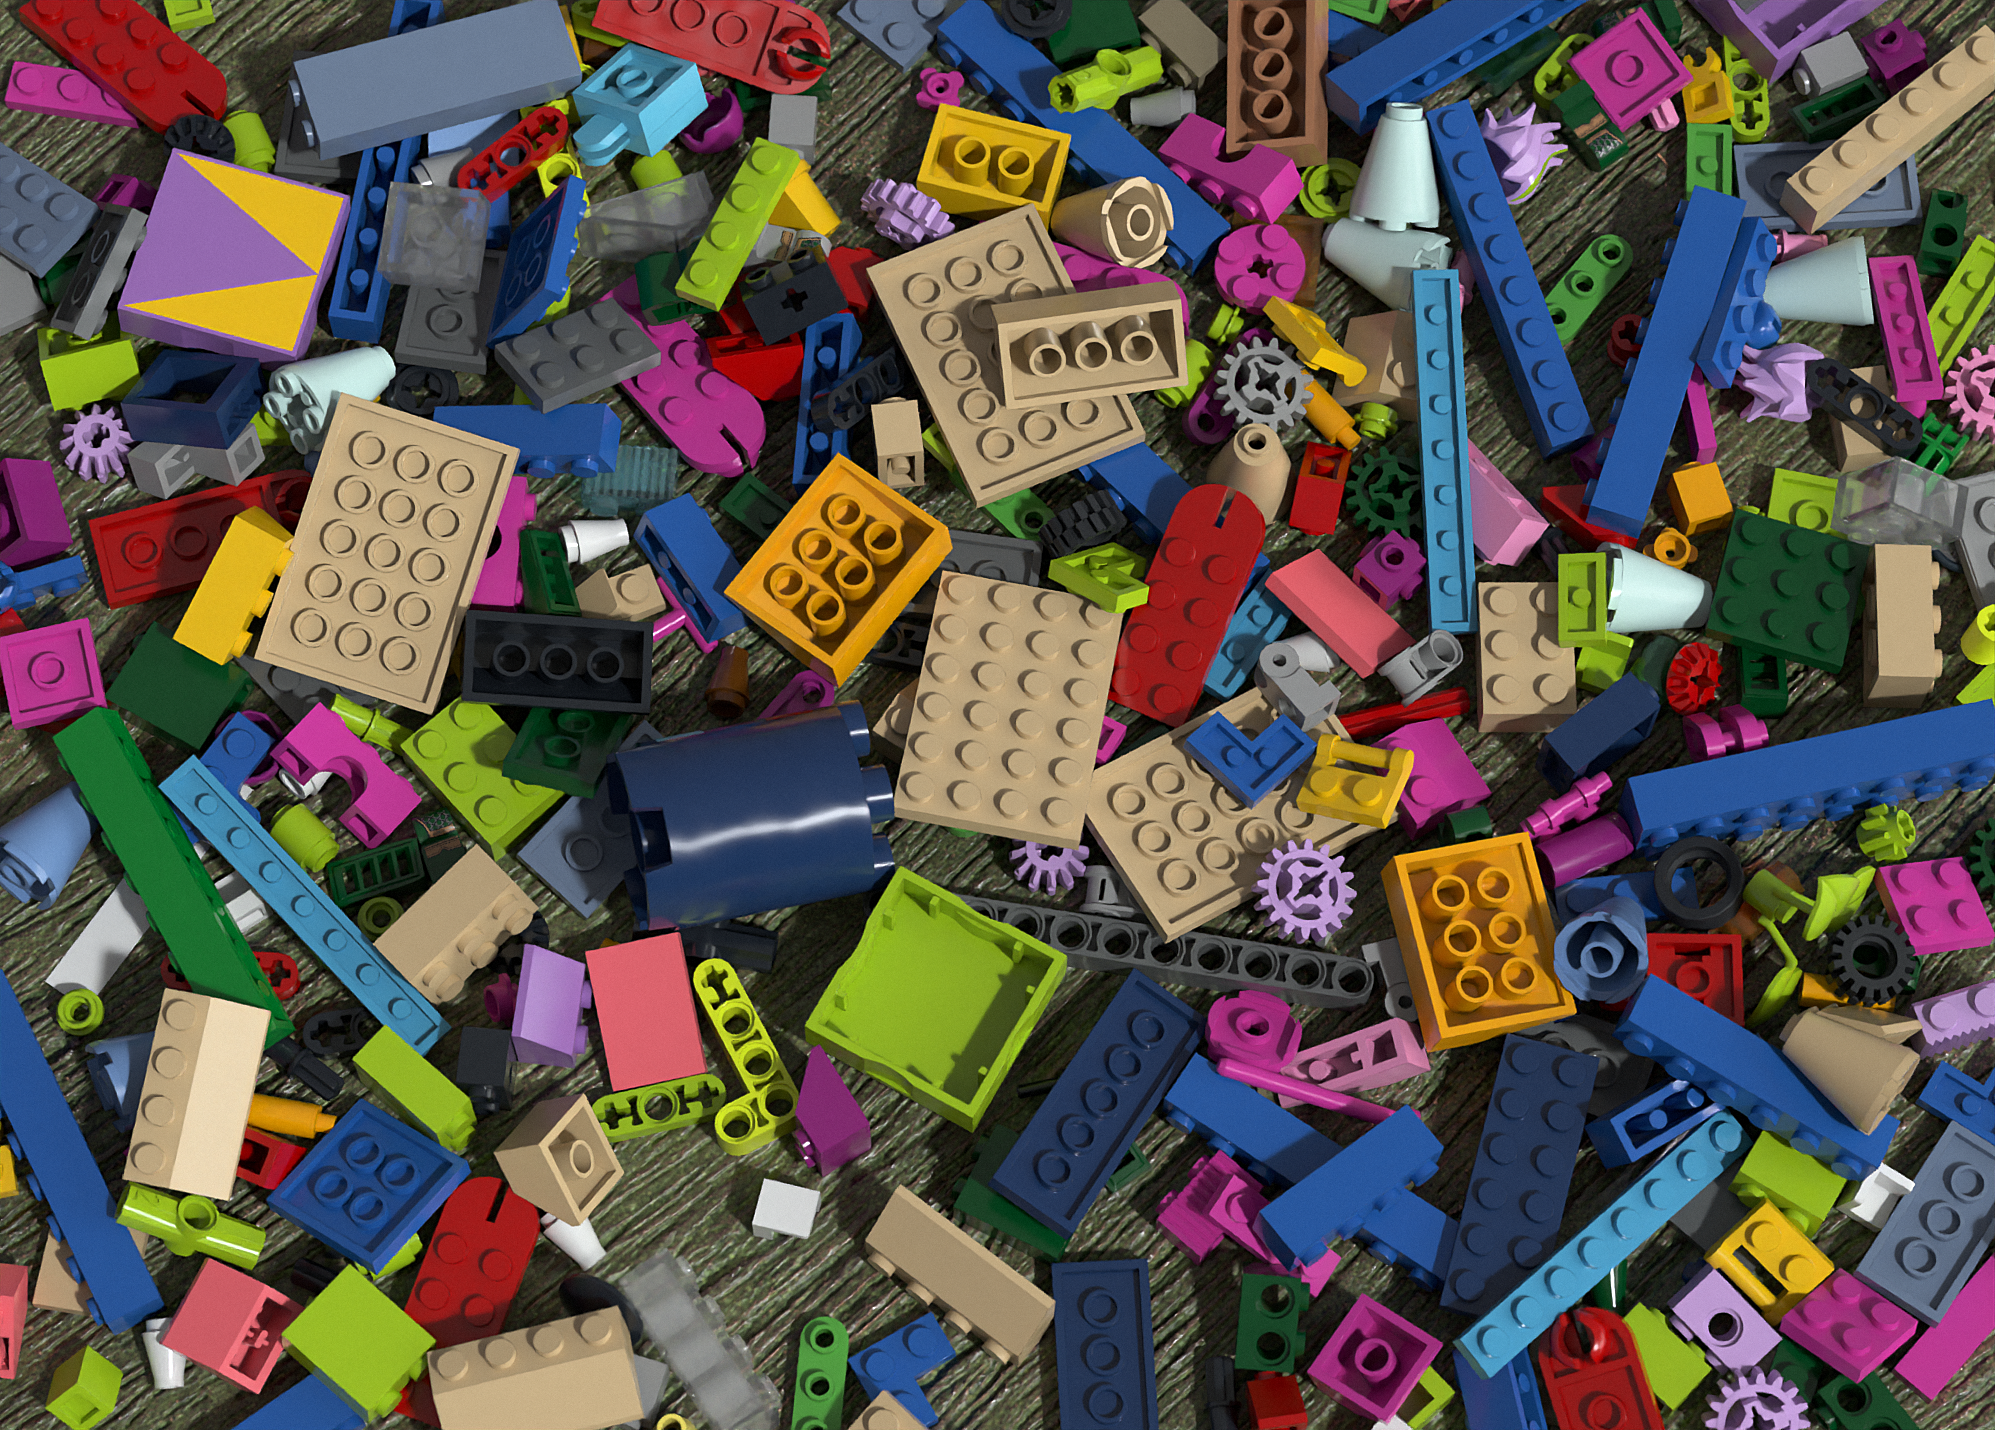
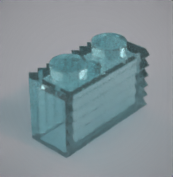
[581,445,680,518]

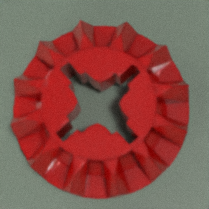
[1666,642,1723,716]

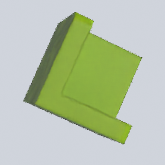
[1575,630,1634,694]
[45,1345,123,1430]
[1396,1365,1455,1430]

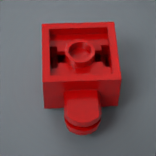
[1596,933,1744,1028]

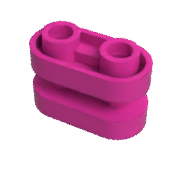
[1683,704,1769,763]

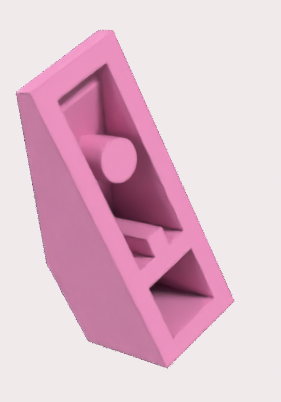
[1468,438,1549,567]
[1278,1017,1431,1108]

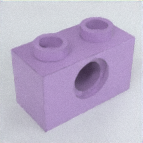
[1667,1263,1782,1375]

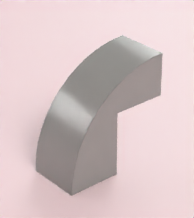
[127,423,265,499]

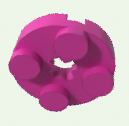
[1214,224,1305,315]
[1205,990,1302,1074]

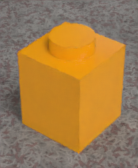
[1666,461,1733,538]

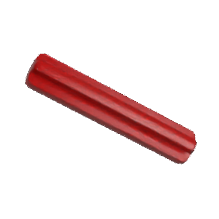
[1337,686,1470,740]

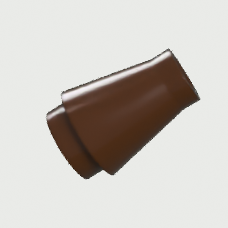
[704,646,750,718]

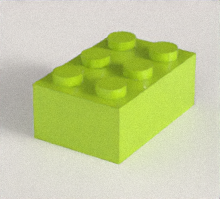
[400,695,566,863]

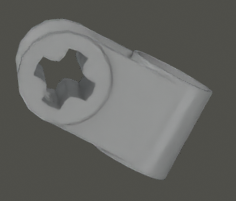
[1377,629,1463,708]
[1079,865,1152,925]

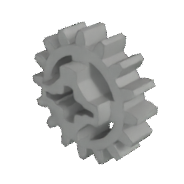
[1213,337,1314,432]

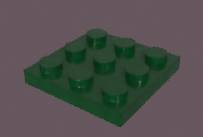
[1703,508,1870,674]

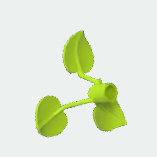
[1743,865,1876,1030]

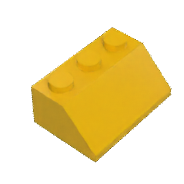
[917,103,1071,233]
[173,506,295,665]

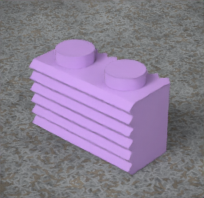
[1905,979,1995,1060]

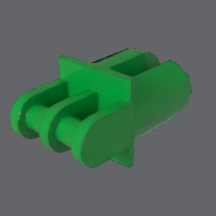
[1885,412,1970,503]

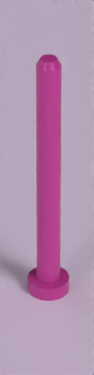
[1216,1057,1421,1125]

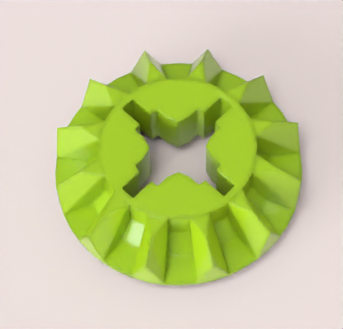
[1298,158,1361,225]

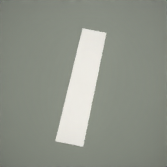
[45,785,253,1010]

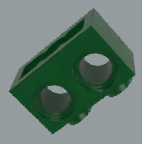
[1234,1262,1310,1373]
[1811,1370,1920,1430]

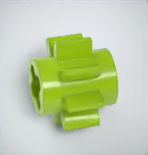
[1856,803,1916,864]

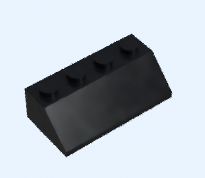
[460,610,654,716]

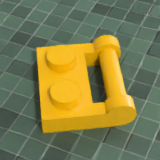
[1262,295,1367,387]
[1296,733,1414,829]
[1703,1197,1835,1326]

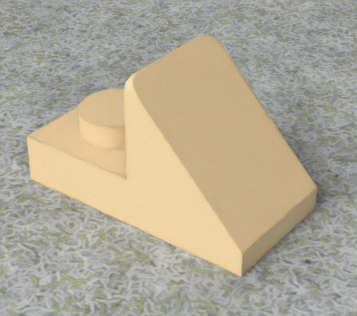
[575,563,666,621]

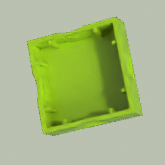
[804,866,1067,1133]

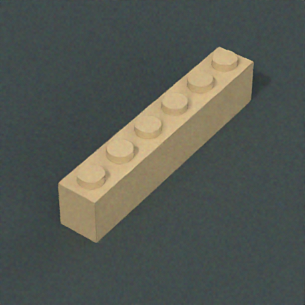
[1779,24,1995,235]

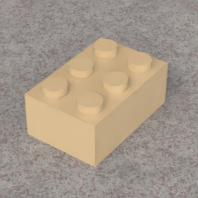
[1860,544,1943,708]
[1475,582,1577,732]
[373,843,539,1007]

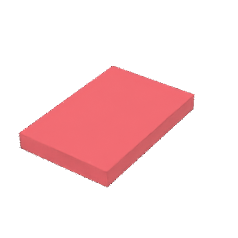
[1264,548,1417,679]
[585,932,708,1092]

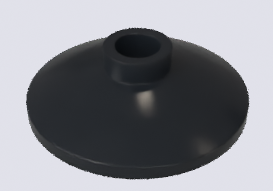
[559,1273,644,1346]

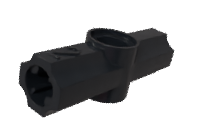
[632,919,779,975]

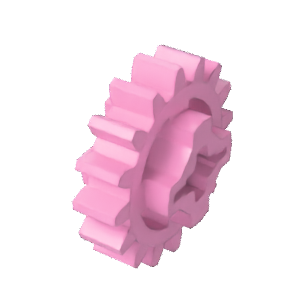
[1942,345,1995,444]

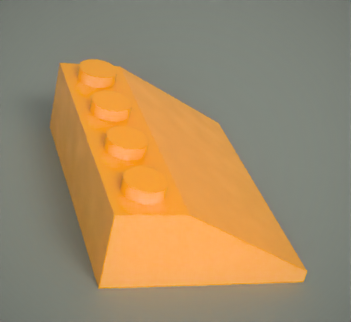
[723,452,953,688]
[1380,832,1577,1053]

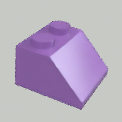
[511,944,594,1068]

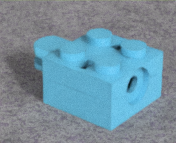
[572,42,708,166]

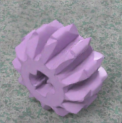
[59,403,140,484]
[1009,832,1089,896]

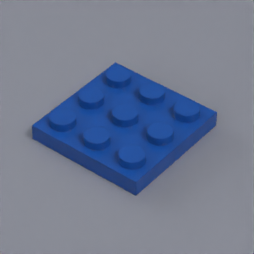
[485,174,587,350]
[266,1098,471,1275]

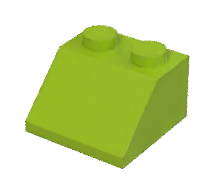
[37,310,142,412]

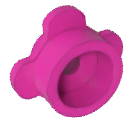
[916,68,964,113]
[483,973,518,1027]

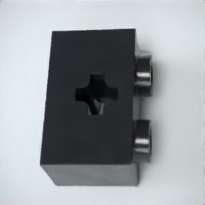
[738,244,849,346]
[456,1026,518,1116]

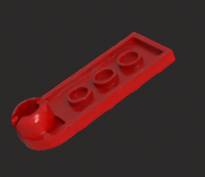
[18,0,228,145]
[590,0,831,95]
[88,469,313,610]
[1107,484,1266,728]
[393,1177,540,1429]
[1539,1307,1665,1430]

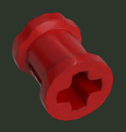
[1607,314,1642,369]

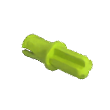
[327,693,415,756]

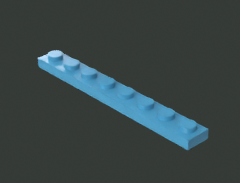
[1410,269,1478,635]
[158,754,453,1057]
[1452,1107,1754,1380]

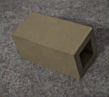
[1137,0,1228,97]

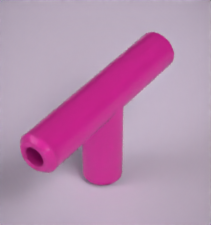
[653,576,718,653]

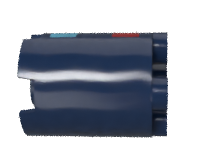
[606,699,895,930]

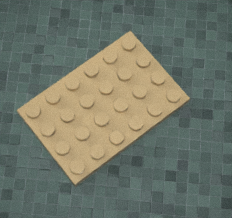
[866,203,1146,509]
[254,392,521,716]
[894,570,1124,850]
[1084,665,1402,944]

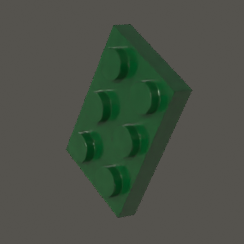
[502,708,633,799]

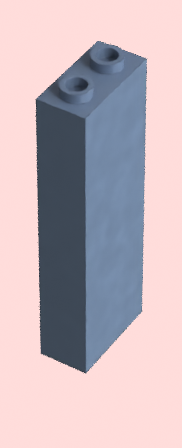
[287,0,582,161]

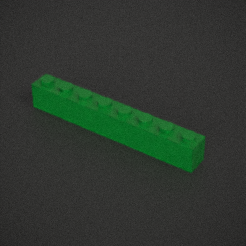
[52,706,296,1051]

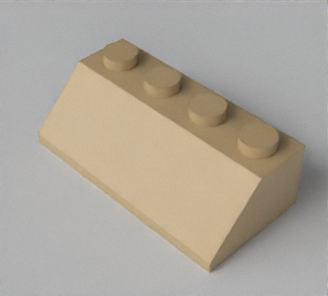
[991,280,1189,410]
[123,988,271,1201]
[865,1184,1055,1367]
[427,1306,644,1430]

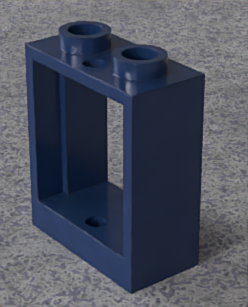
[120,349,269,450]
[1534,671,1661,797]

